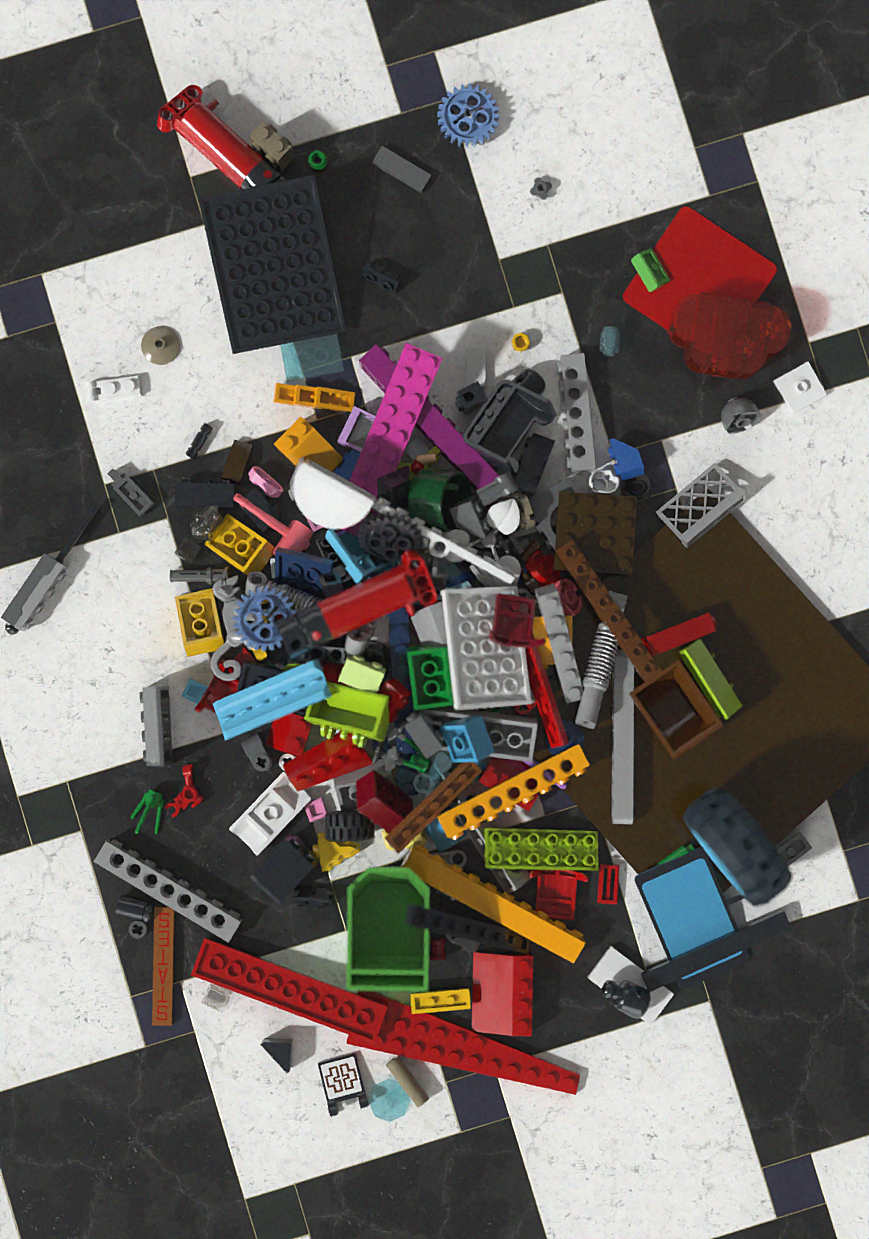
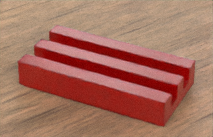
[597,863,620,904]

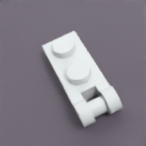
[84,376,142,403]

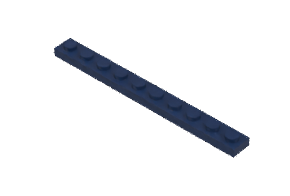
[387,607,419,796]

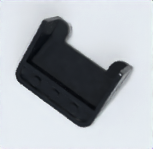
[463,380,557,478]

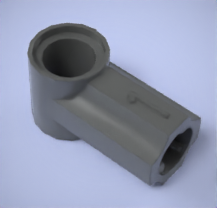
[476,472,519,506]

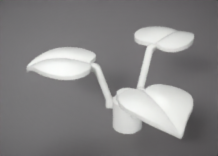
[435,498,521,587]

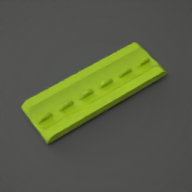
[485,828,598,871]

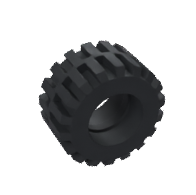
[325,810,375,841]

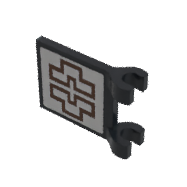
[318,1053,369,1117]

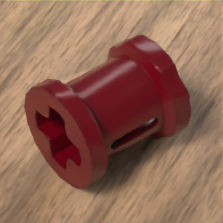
[429,938,447,961]

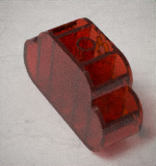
[668,293,791,380]

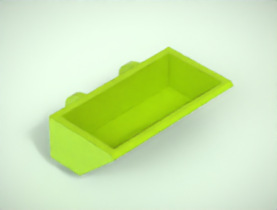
[678,639,742,719]
[304,681,389,747]

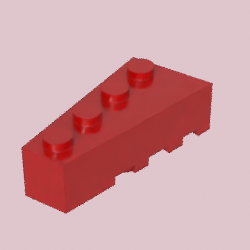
[283,731,372,792]

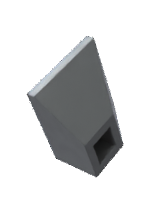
[449,493,493,539]

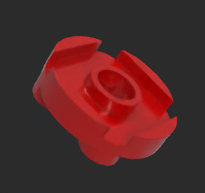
[525,551,563,587]

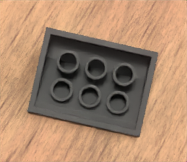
[140,686,173,766]

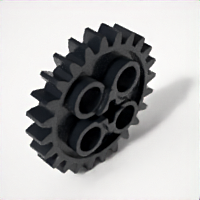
[358,511,423,565]

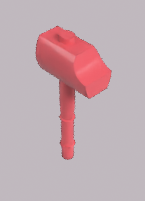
[233,493,314,555]

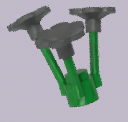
[372,720,430,773]

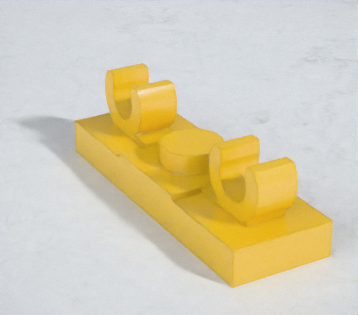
[410,988,471,1014]

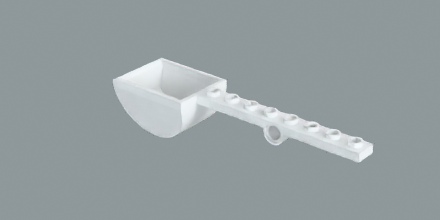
[294,459,514,584]

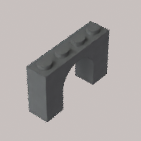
[529,478,575,554]

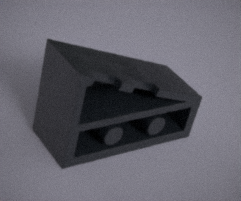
[513,432,555,497]

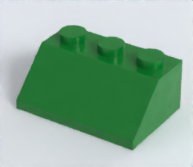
[406,645,454,710]

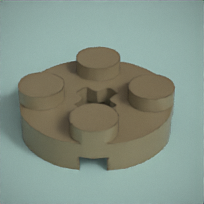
[512,490,535,530]

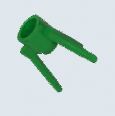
[130,789,165,834]

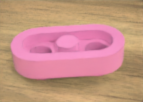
[248,466,283,498]

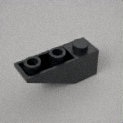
[315,536,357,587]

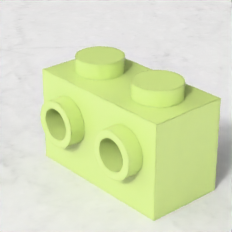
[339,655,386,693]

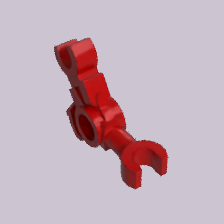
[165,764,203,817]

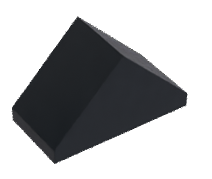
[260,1038,293,1073]

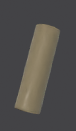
[386,1056,429,1108]

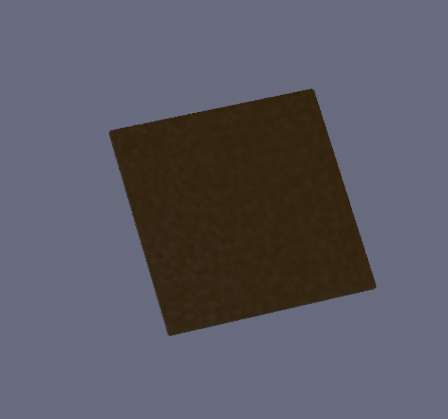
[489,489,869,893]

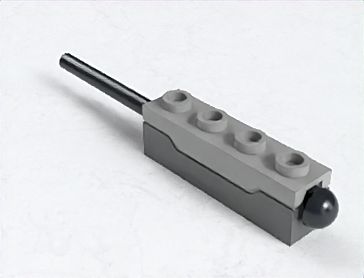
[0,505,99,635]

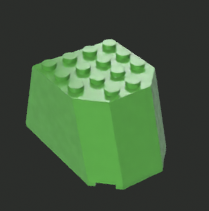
[346,867,429,991]

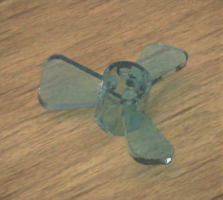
[395,752,452,812]

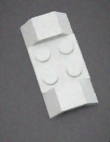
[229,772,311,856]

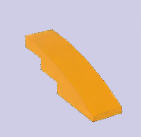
[273,383,355,412]

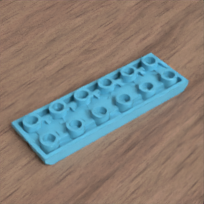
[213,659,332,740]

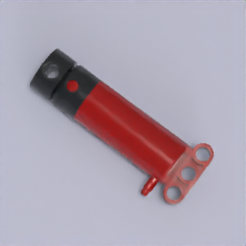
[157,84,288,190]
[275,549,437,659]

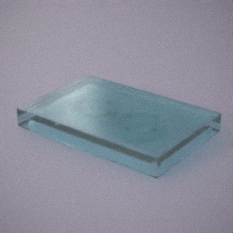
[280,334,344,382]

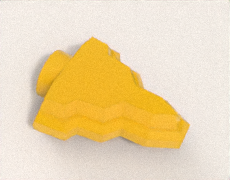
[313,833,361,872]

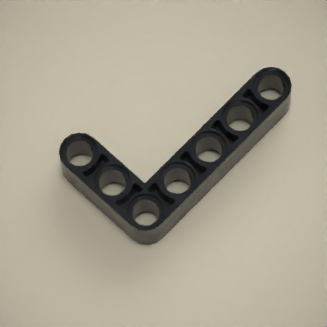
[293,638,387,692]

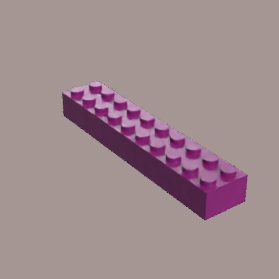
[359,344,503,507]

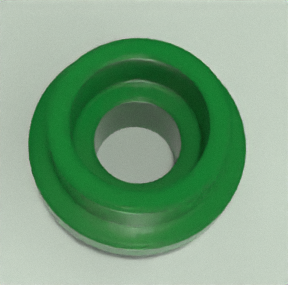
[308,150,327,170]

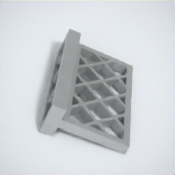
[656,463,746,548]

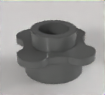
[530,177,552,200]

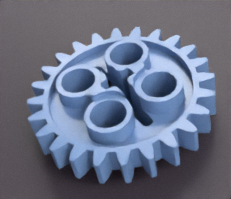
[437,84,500,148]
[232,586,297,651]

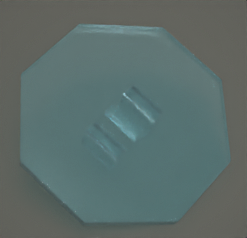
[368,1079,410,1122]

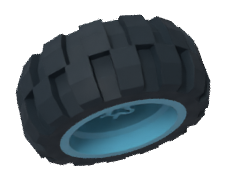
[683,787,793,907]

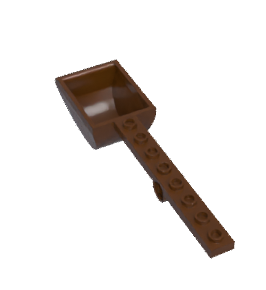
[555,540,723,760]

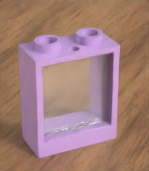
[338,406,376,453]

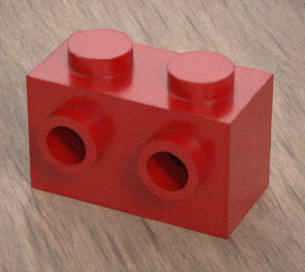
[377,678,412,724]

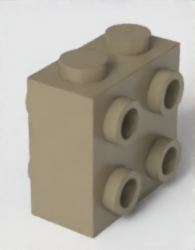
[249,121,294,173]

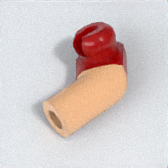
[411,453,436,474]

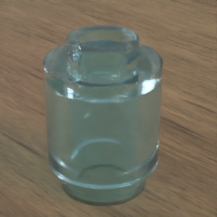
[599,326,620,356]

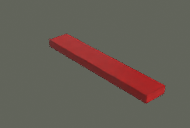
[525,634,569,748]

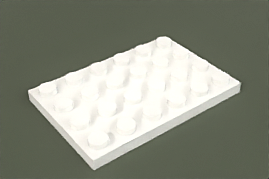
[442,586,531,710]

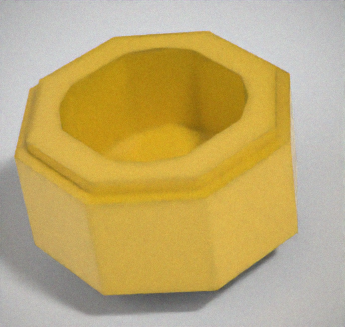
[511,333,530,353]

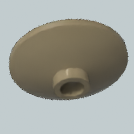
[141,326,180,365]

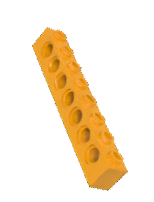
[437,744,590,840]

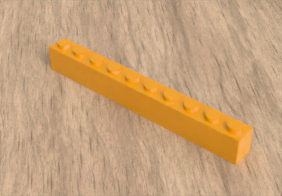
[401,845,585,963]

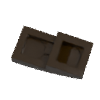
[222,439,253,484]

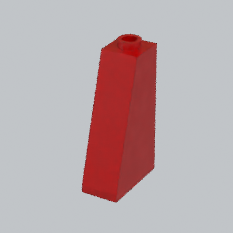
[641,613,717,656]

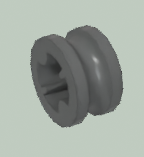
[129,920,148,939]

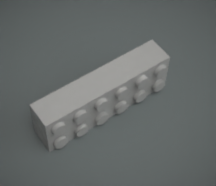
[415,706,537,762]

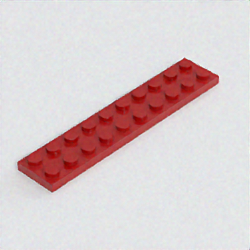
[191,937,388,1045]

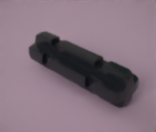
[186,423,213,459]

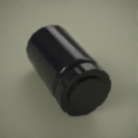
[115,895,154,923]

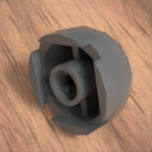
[721,397,762,434]

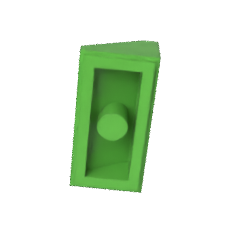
[631,248,671,292]

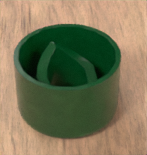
[407,468,472,532]

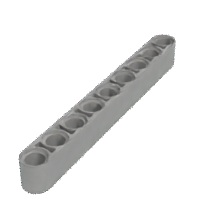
[612,650,634,824]

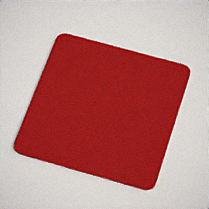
[623,207,777,359]

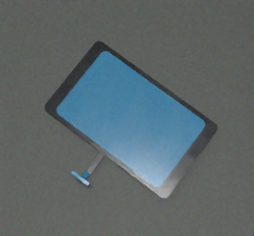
[634,847,750,989]

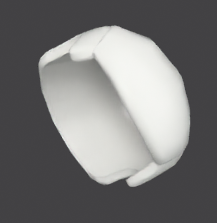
[589,469,620,495]

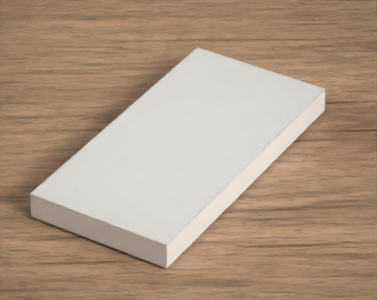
[588,946,674,1026]

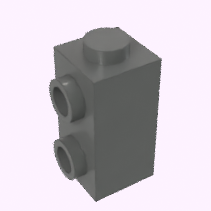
[404,711,445,759]

